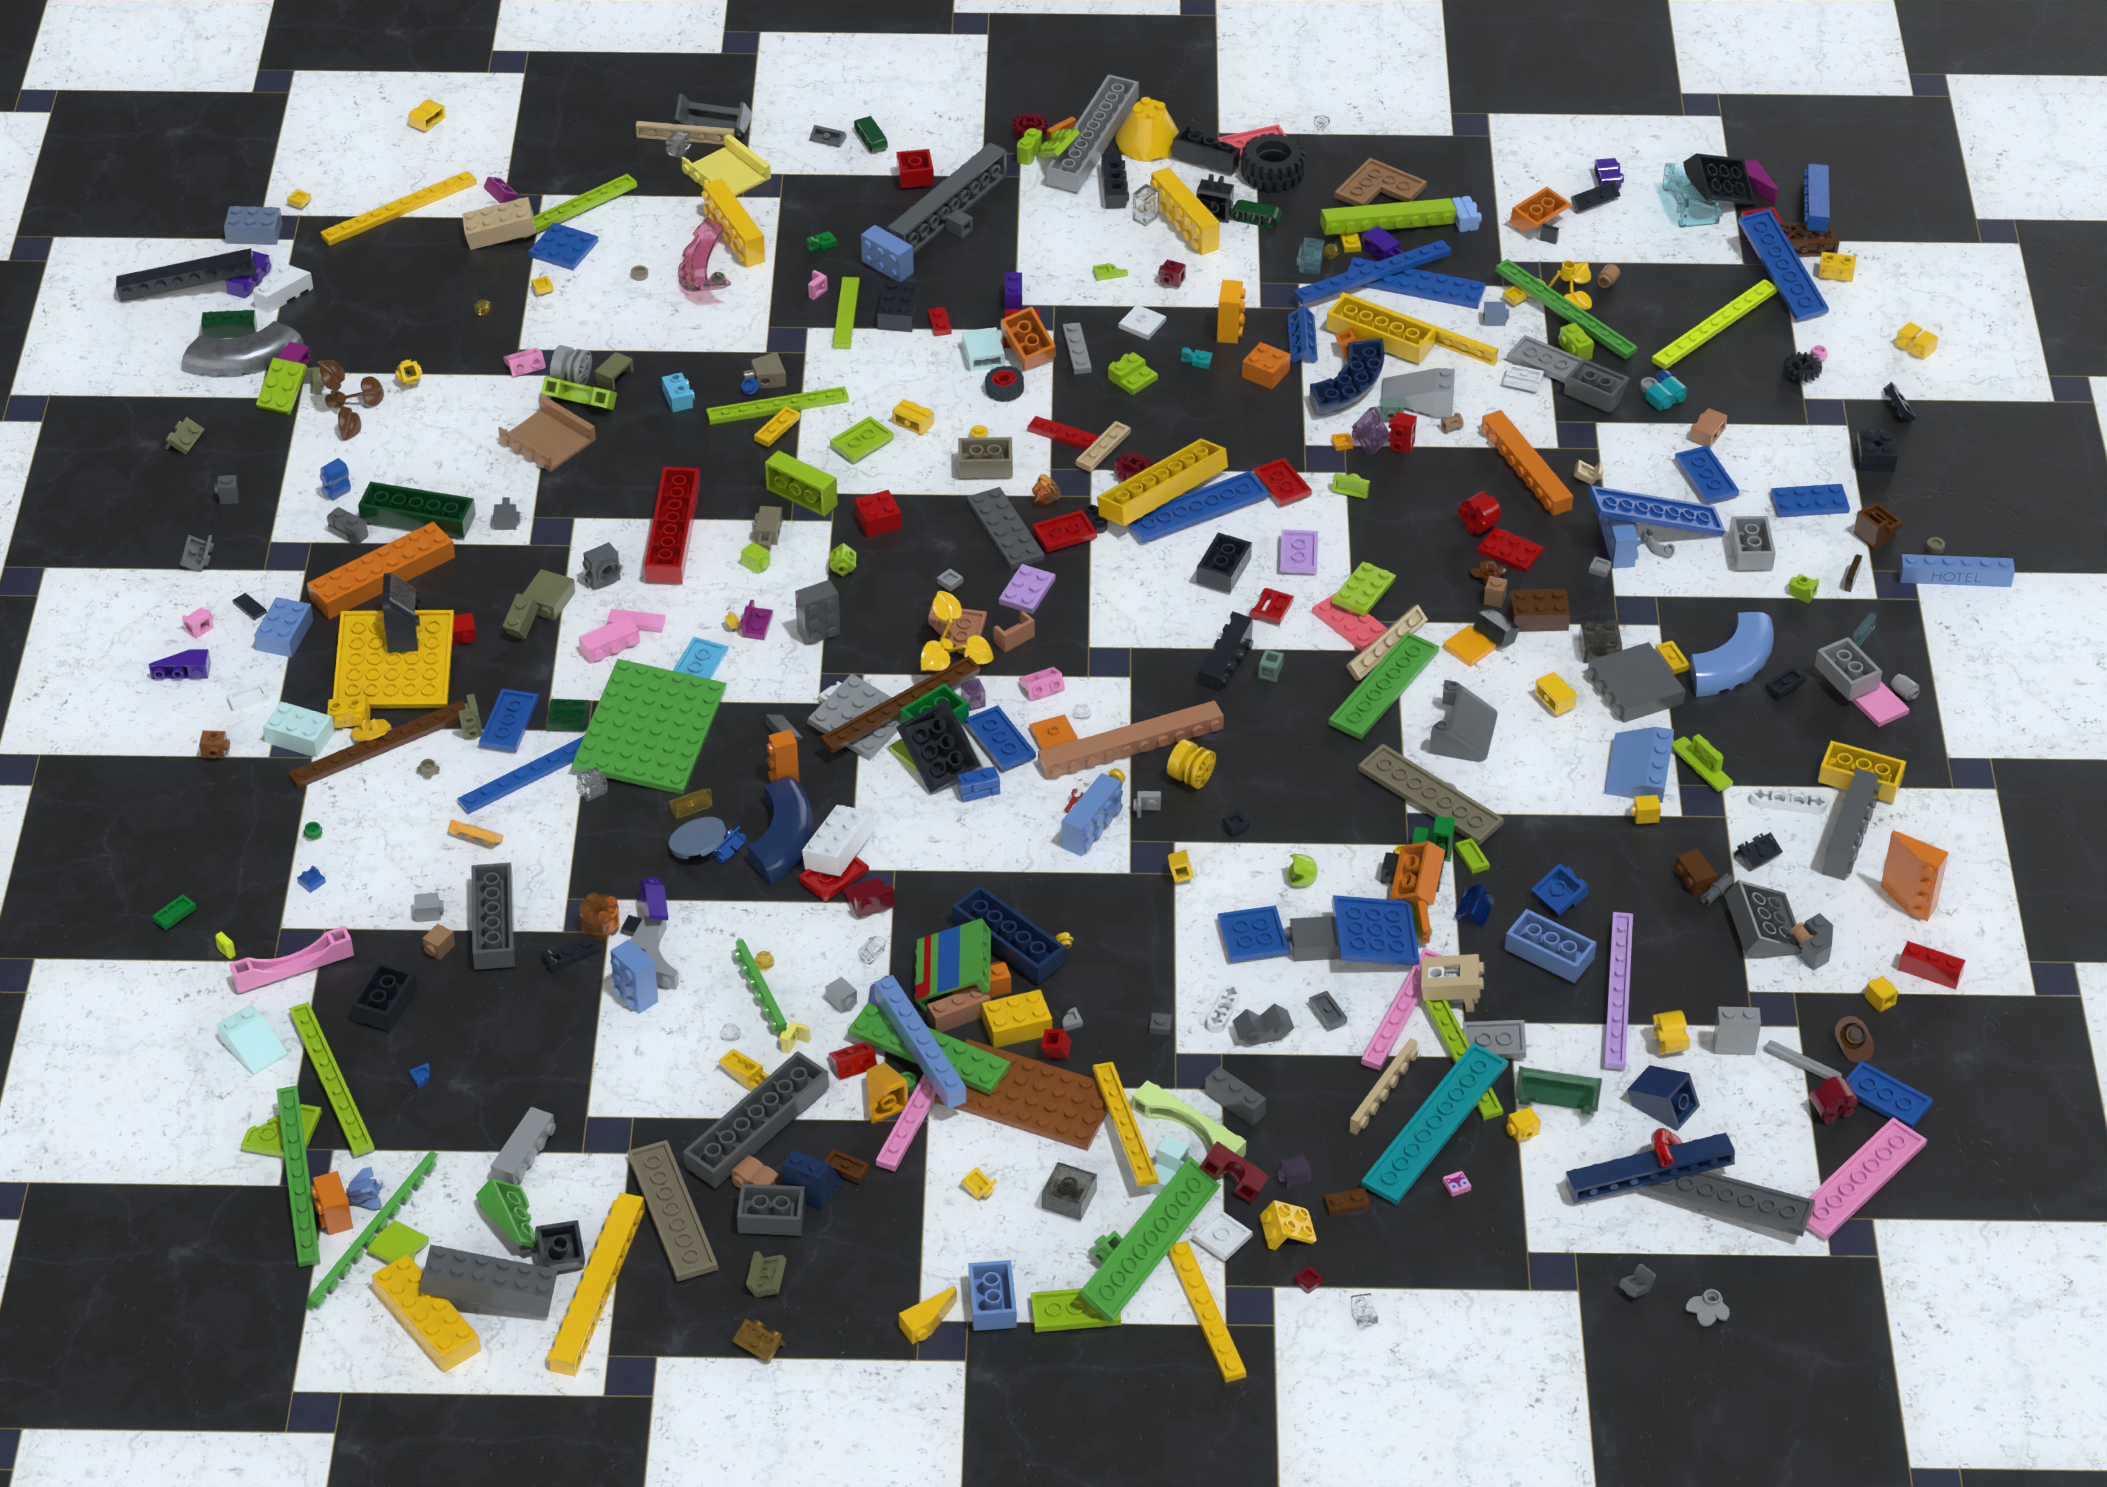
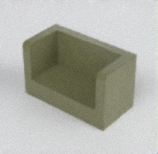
[595,352,634,391]

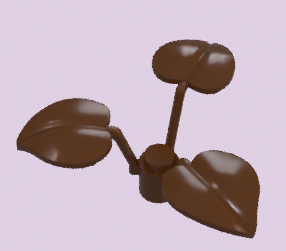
[317,360,384,441]

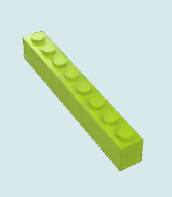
[1320,198,1456,235]

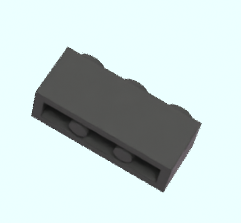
[1205,1066,1266,1126]

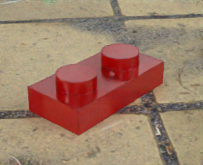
[928,307,952,337]

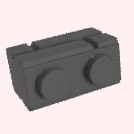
[327,507,368,545]

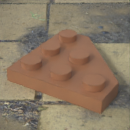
[928,606,987,654]

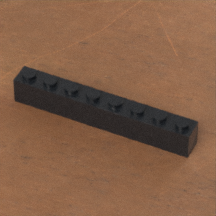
[116,248,256,301]

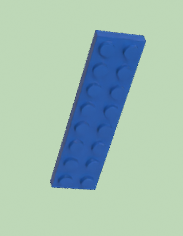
[1738,209,1829,322]
[1347,257,1486,309]
[1127,471,1269,543]
[1588,486,1725,536]

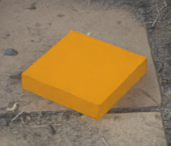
[1443,625,1496,667]

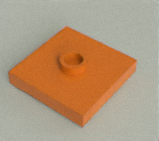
[1029,714,1079,750]

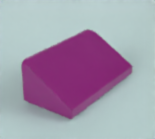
[484,177,518,204]

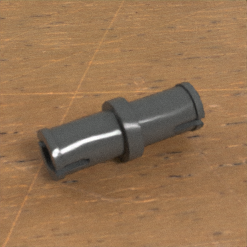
[1700,873,1734,906]

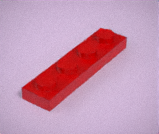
[1028,416,1100,450]

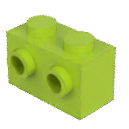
[1559,323,1594,360]

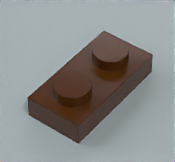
[824,1149,870,1184]
[1324,1188,1371,1217]

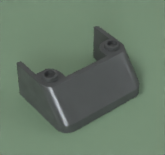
[675,94,752,137]

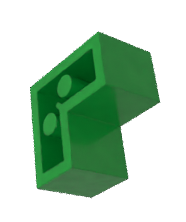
[1413,816,1455,862]

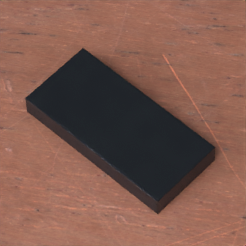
[232,592,267,620]

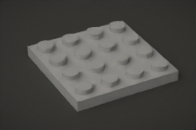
[807,674,901,761]

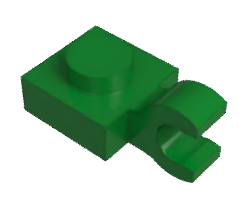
[806,231,837,252]

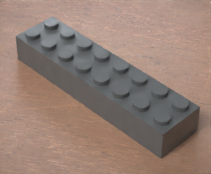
[683,1051,829,1188]

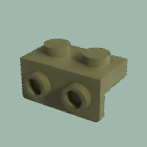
[165,417,205,455]
[746,1251,786,1297]

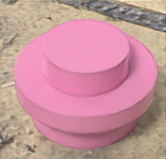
[1810,345,1828,361]

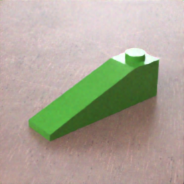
[476,1178,536,1248]

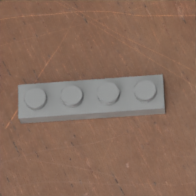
[1063,323,1091,374]

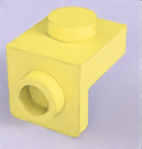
[779,1021,811,1054]

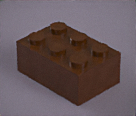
[1509,589,1570,632]

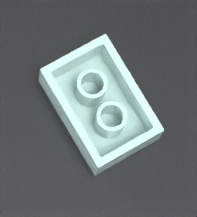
[263,701,335,758]

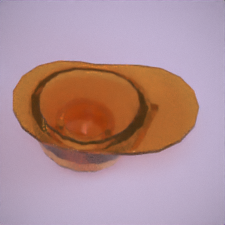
[1032,474,1061,505]

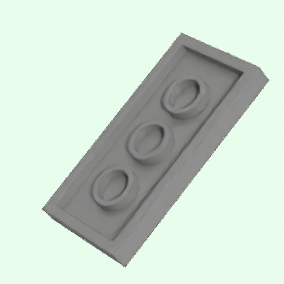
[1507,335,1582,383]

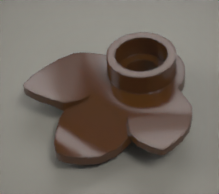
[1469,560,1506,584]

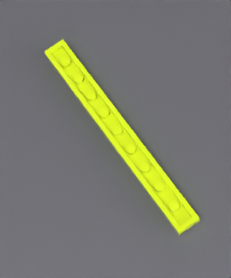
[1652,279,1777,370]

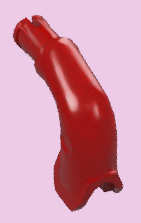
[1651,1128,1682,1167]

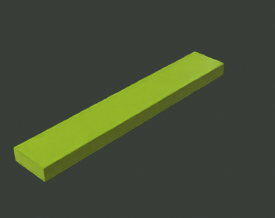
[833,277,860,349]

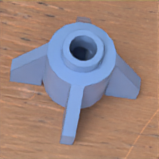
[346,1166,383,1210]

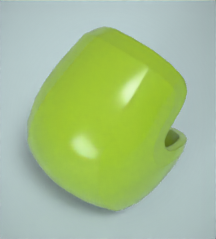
[1287,854,1318,887]

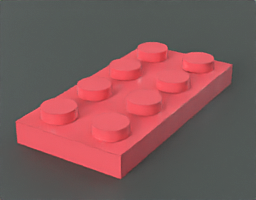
[1312,593,1388,652]

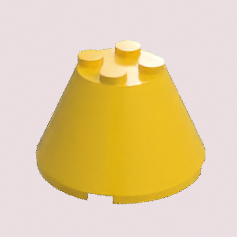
[1115,97,1179,162]

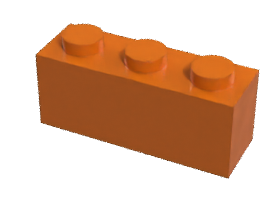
[766,729,799,782]

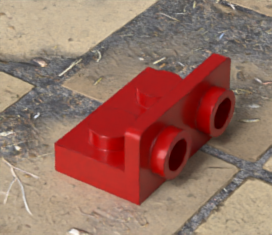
[828,1042,877,1079]

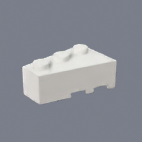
[253,263,313,313]

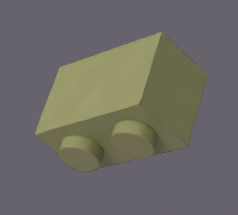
[502,593,540,640]

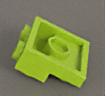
[1108,352,1158,395]

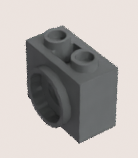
[582,542,621,590]

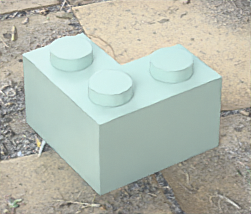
[1145,1135,1189,1195]

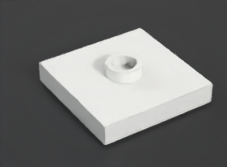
[1119,305,1166,340]
[1192,1210,1253,1261]

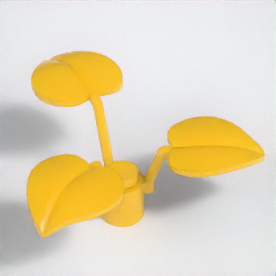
[1520,260,1592,310]
[920,591,994,671]

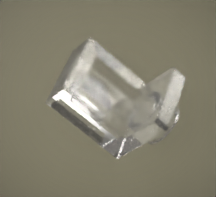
[1351,1293,1378,1327]

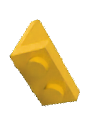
[1260,1200,1316,1250]

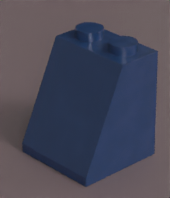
[1627,1065,1700,1131]
[782,1149,841,1210]

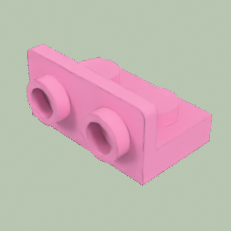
[504,347,546,377]
[1019,667,1065,701]

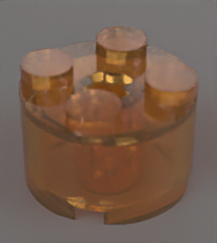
[579,893,620,940]

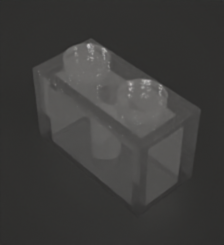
[1133,184,1159,227]

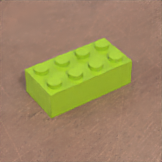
[765,450,838,517]

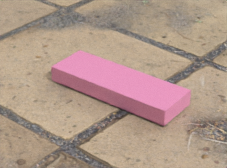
[607,609,666,632]

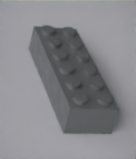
[1822,768,1881,881]
[471,862,515,970]
[420,1244,558,1317]

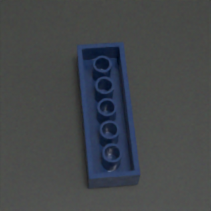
[952,885,1066,984]

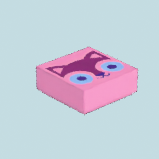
[1443,1171,1471,1197]

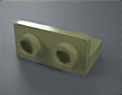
[459,694,483,739]

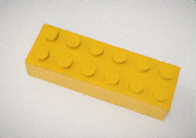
[1149,167,1220,256]
[702,178,765,268]
[1326,294,1436,364]
[371,1254,481,1373]

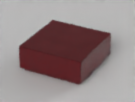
[1294,1266,1324,1294]

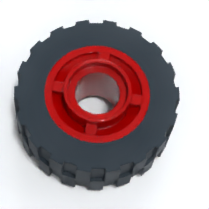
[985,366,1024,402]

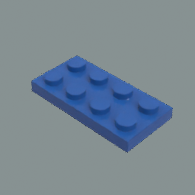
[1675,445,1739,504]
[1770,484,1850,518]
[479,689,539,752]
[965,705,1036,771]
[1846,1061,1933,1129]

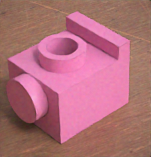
[182,607,214,639]

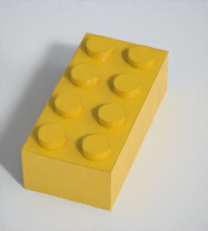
[1818,740,1906,803]

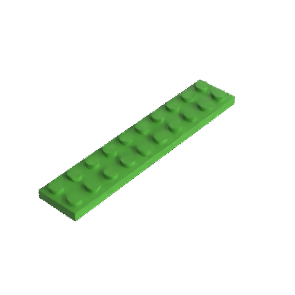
[1078,1156,1221,1323]

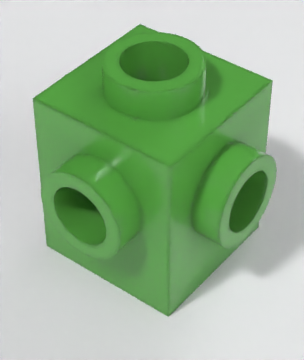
[1090,1231,1122,1264]

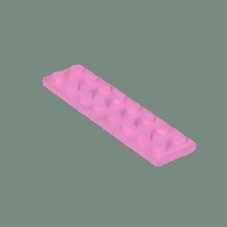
[1807,1118,1927,1240]

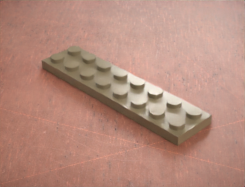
[1358,744,1504,846]
[627,1140,718,1282]

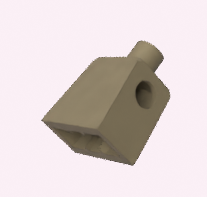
[743,352,786,389]

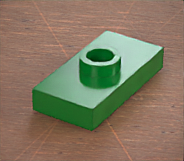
[152,894,197,930]

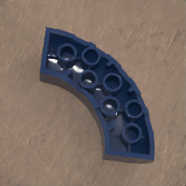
[1309,338,1385,415]
[748,776,814,885]

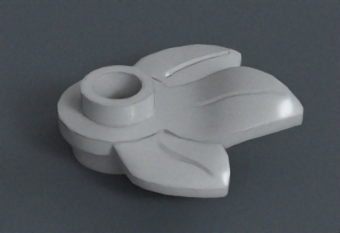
[1686,1289,1730,1327]

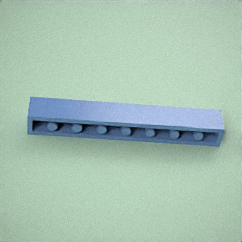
[874,975,966,1109]

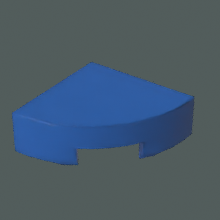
[409,1063,430,1089]

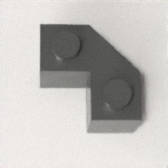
[1800,913,1833,970]
[1233,1003,1294,1045]

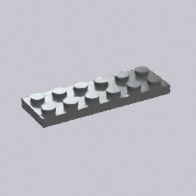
[967,487,1044,570]

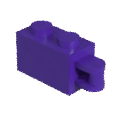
[1362,226,1403,261]

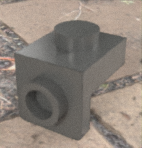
[1618,1264,1656,1298]

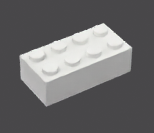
[802,805,874,876]

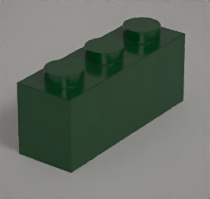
[201,310,257,339]

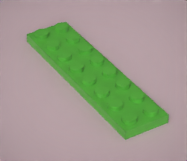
[1329,632,1440,739]
[848,1002,1011,1095]

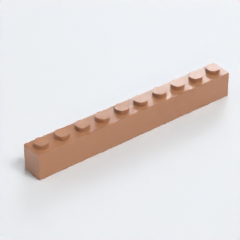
[1038,700,1224,780]

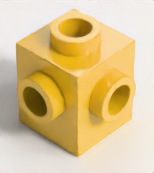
[395,359,422,386]

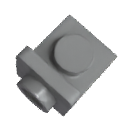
[1133,791,1161,818]

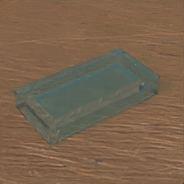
[1852,612,1877,647]

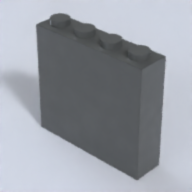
[1587,642,1686,723]

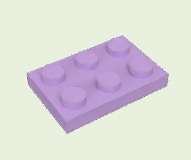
[1280,530,1318,574]
[999,564,1056,614]

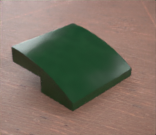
[546,699,589,731]

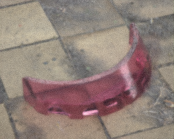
[678,217,731,292]

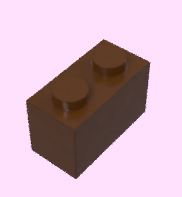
[1674,849,1717,895]

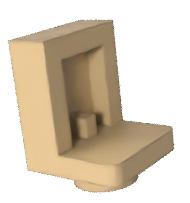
[1574,460,1604,485]

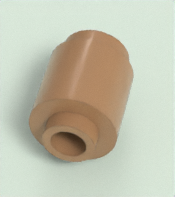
[1597,264,1620,288]

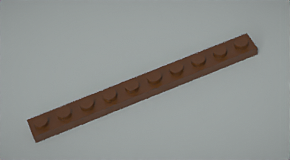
[820,656,981,753]
[289,700,465,789]

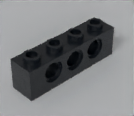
[1101,153,1129,209]

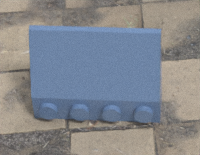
[1605,727,1674,803]

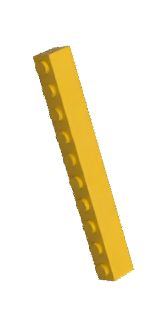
[547,1192,645,1377]

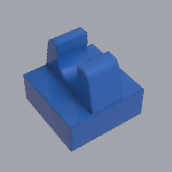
[297,865,326,893]

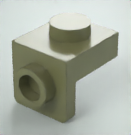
[303,367,325,395]

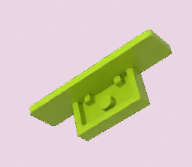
[1672,734,1733,792]

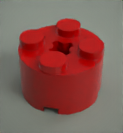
[1457,491,1501,534]

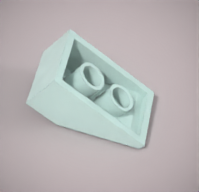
[217,1004,288,1076]

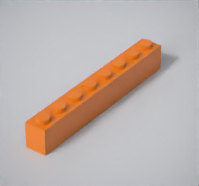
[1480,410,1573,516]

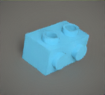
[662,373,695,412]

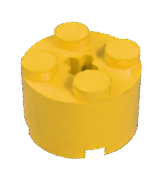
[1653,1010,1690,1055]

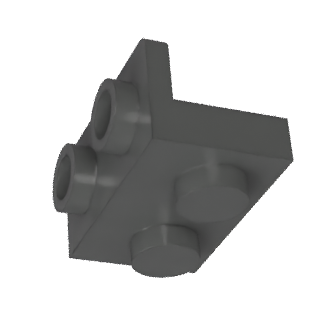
[180,535,214,572]

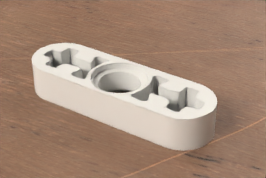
[1207,985,1240,1033]

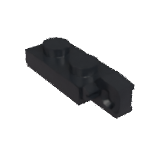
[1883,382,1916,422]

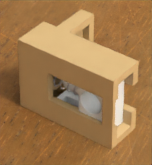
[1421,954,1484,1012]

